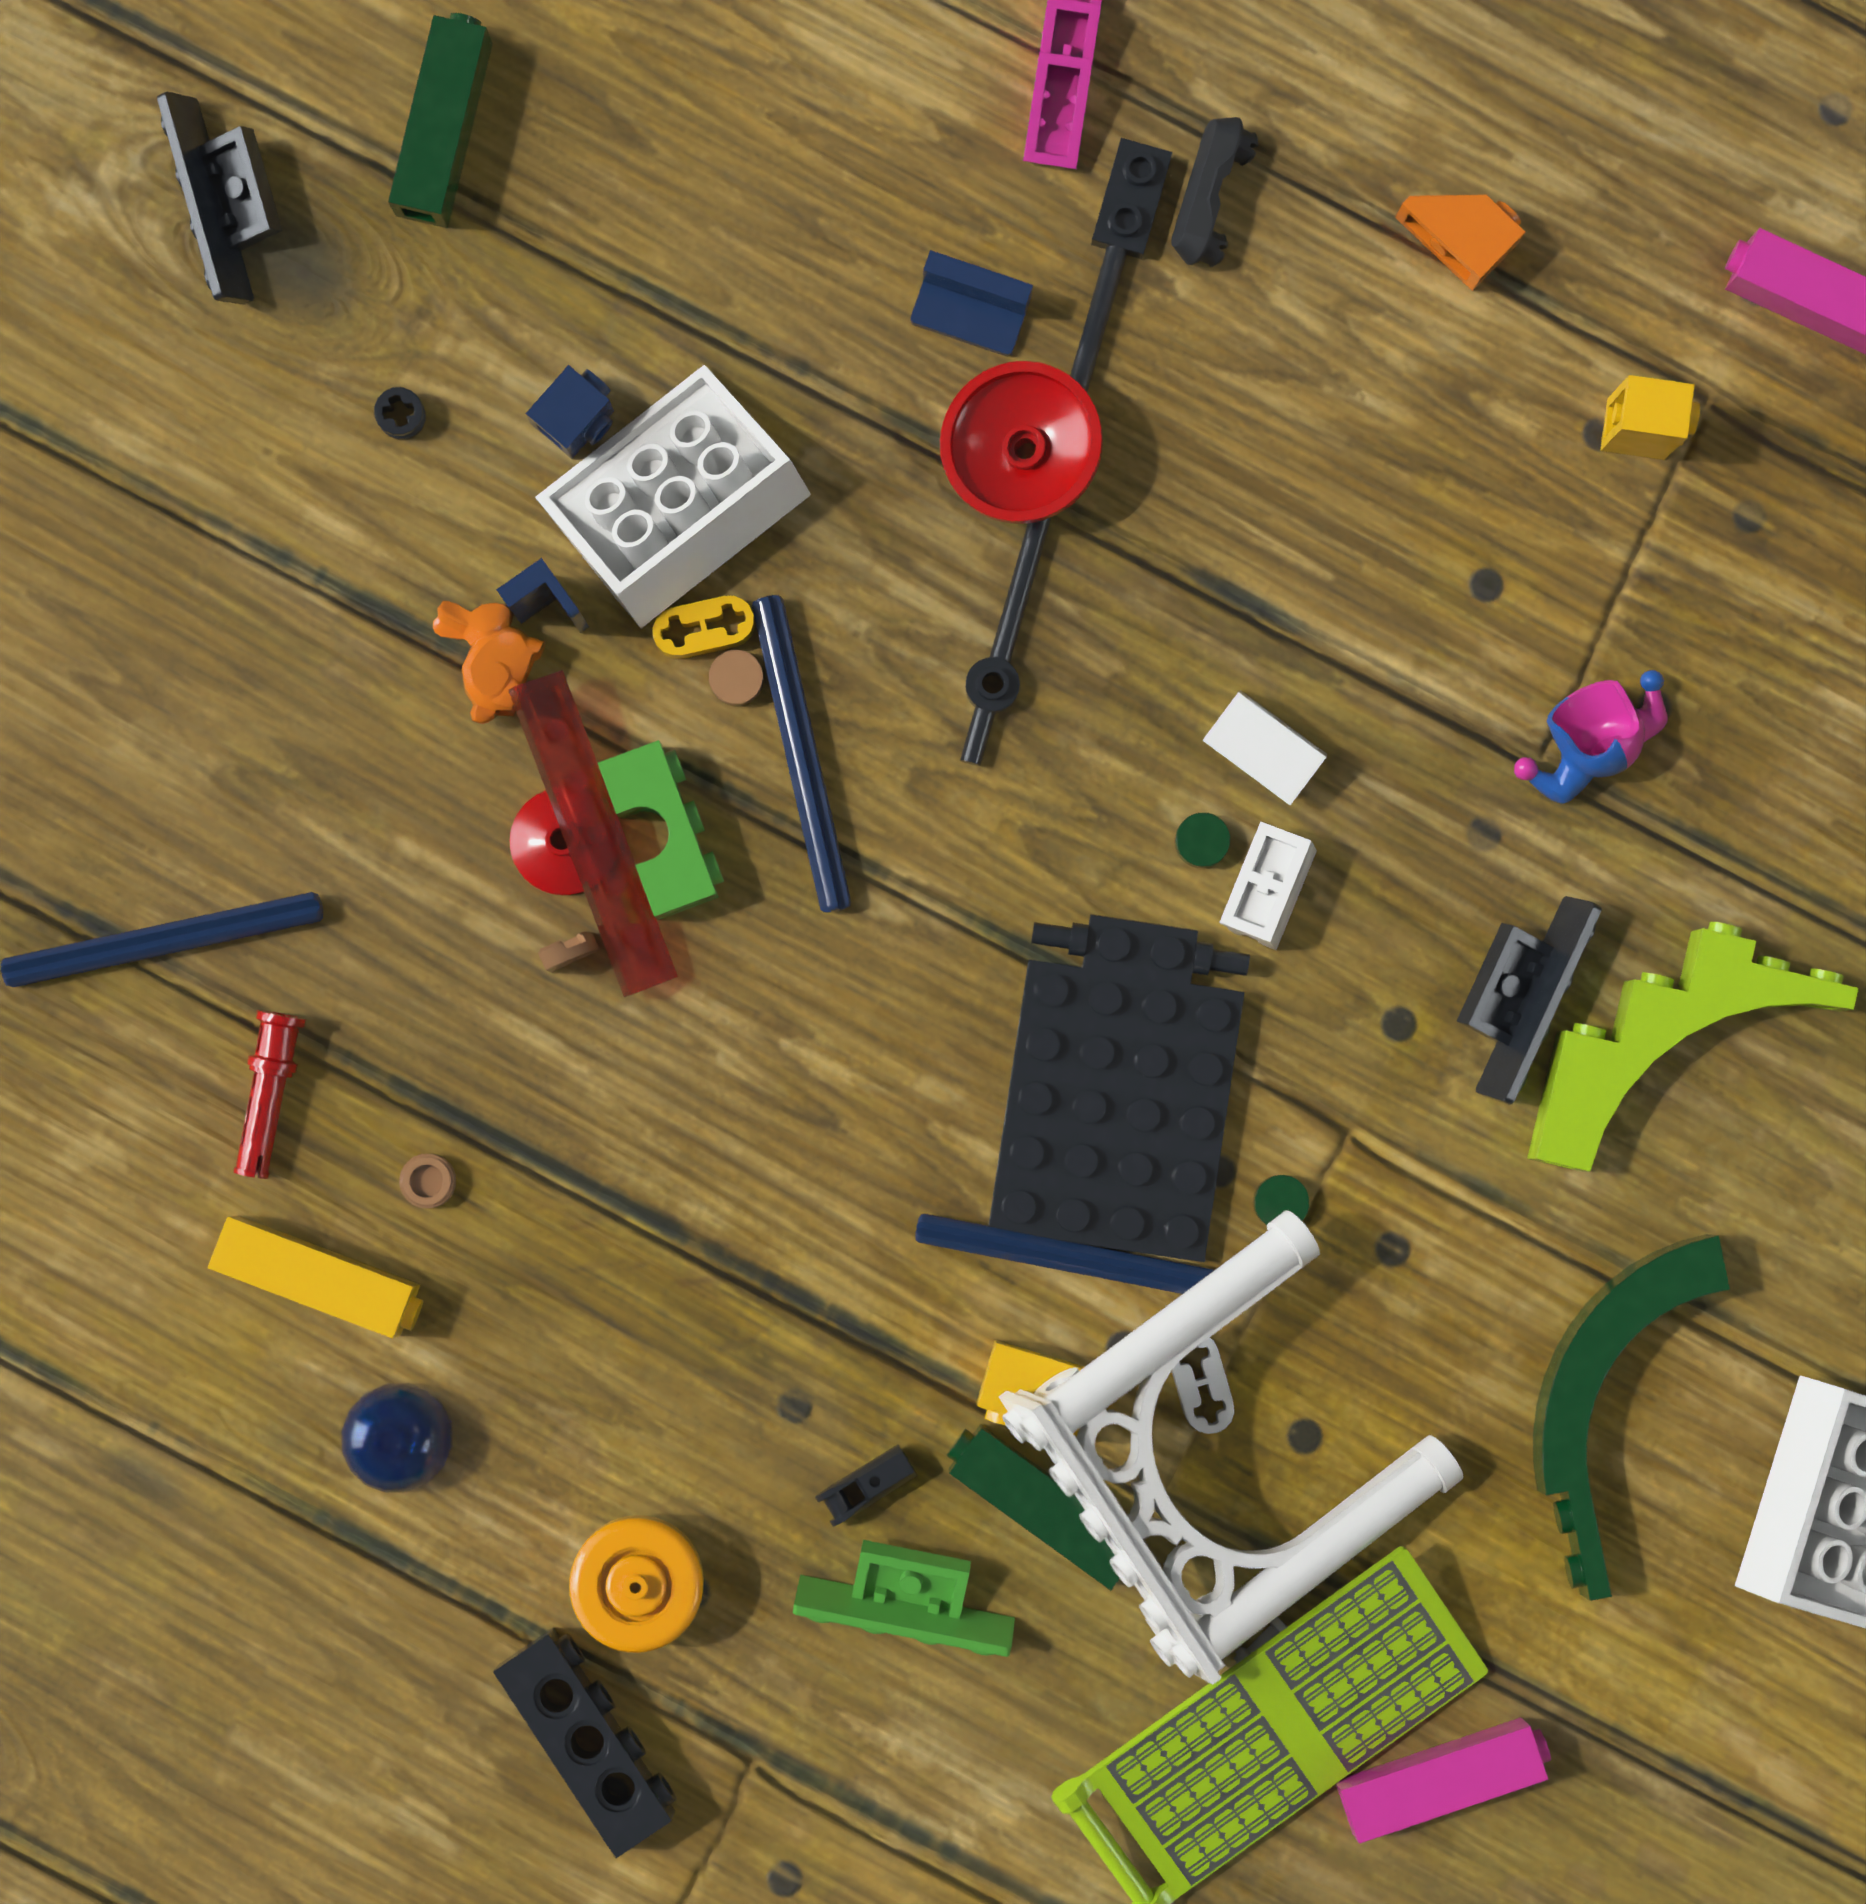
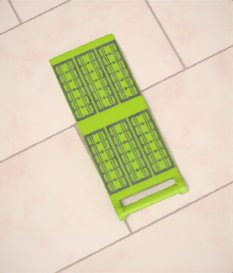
[1051,1546,1488,1904]

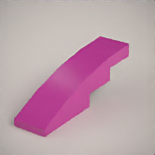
[1023,0,1102,169]

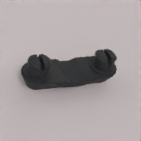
[1171,117,1259,267]

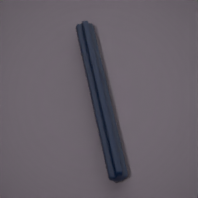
[752,595,851,913]
[1,892,323,987]
[915,1214,1214,1294]

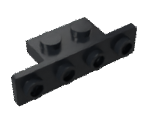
[157,91,282,305]
[1457,896,1602,1105]

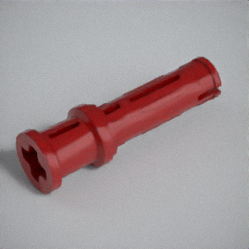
[233,1010,306,1179]

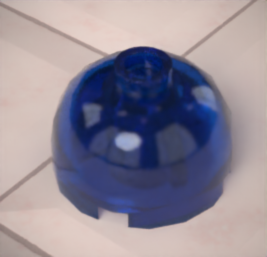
[341,1383,453,1493]

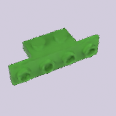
[793,1540,1015,1657]

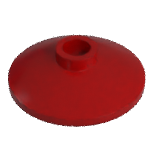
[510,787,618,896]

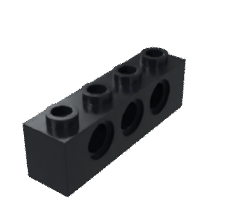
[493,1627,677,1858]

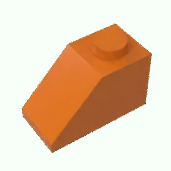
[1395,195,1525,291]

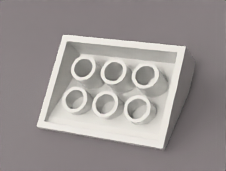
[536,365,811,628]
[1735,1375,1866,1629]

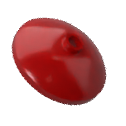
[940,361,1103,524]

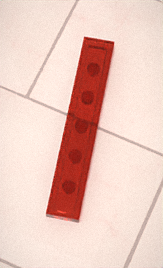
[508,670,678,997]

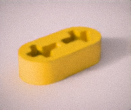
[653,596,755,659]

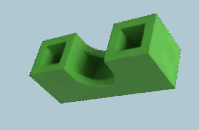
[598,740,724,920]

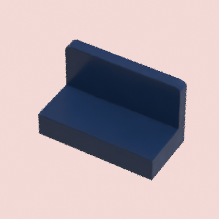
[911,250,1033,357]
[496,558,589,633]

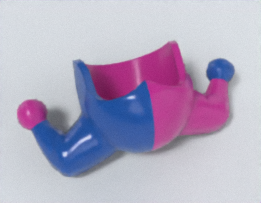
[1514,670,1668,804]

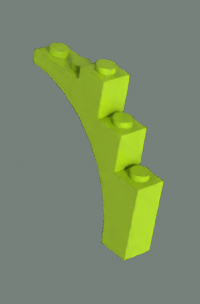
[1527,922,1859,1172]

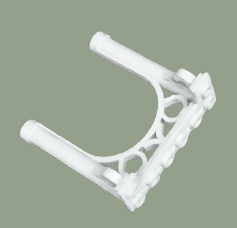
[999,1210,1463,1685]

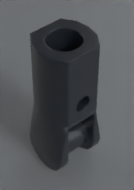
[815,1444,918,1527]

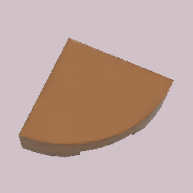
[538,931,600,973]

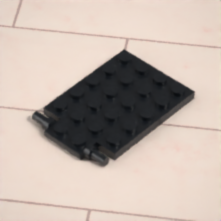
[988,914,1250,1262]

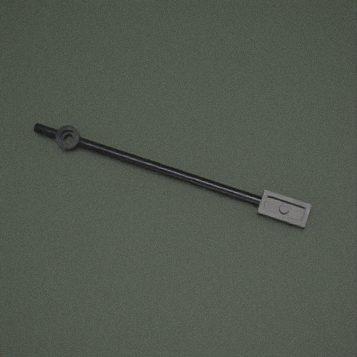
[960,138,1173,766]

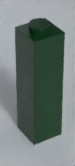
[388,13,493,228]
[946,1424,1120,1591]

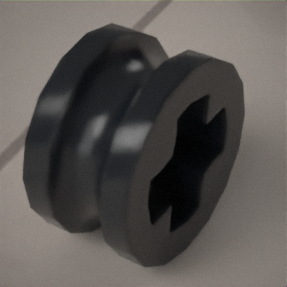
[374,387,426,440]

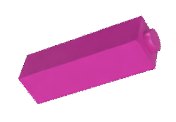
[1725,228,1866,355]
[1336,1717,1551,1844]

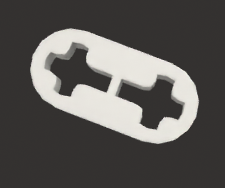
[1172,1337,1234,1434]

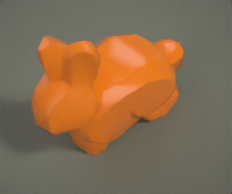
[433,601,546,724]

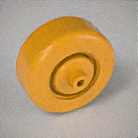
[569,1515,704,1653]

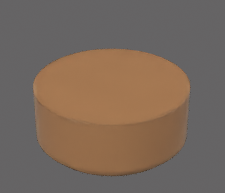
[709,650,764,706]
[399,1154,456,1208]

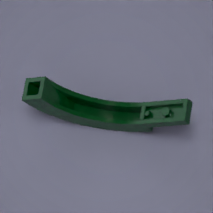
[1533,1234,1730,1601]

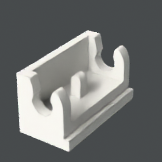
[1203,690,1327,805]
[1219,822,1317,950]

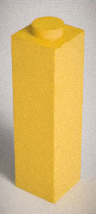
[207,1215,423,1339]

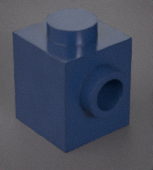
[525,365,614,459]

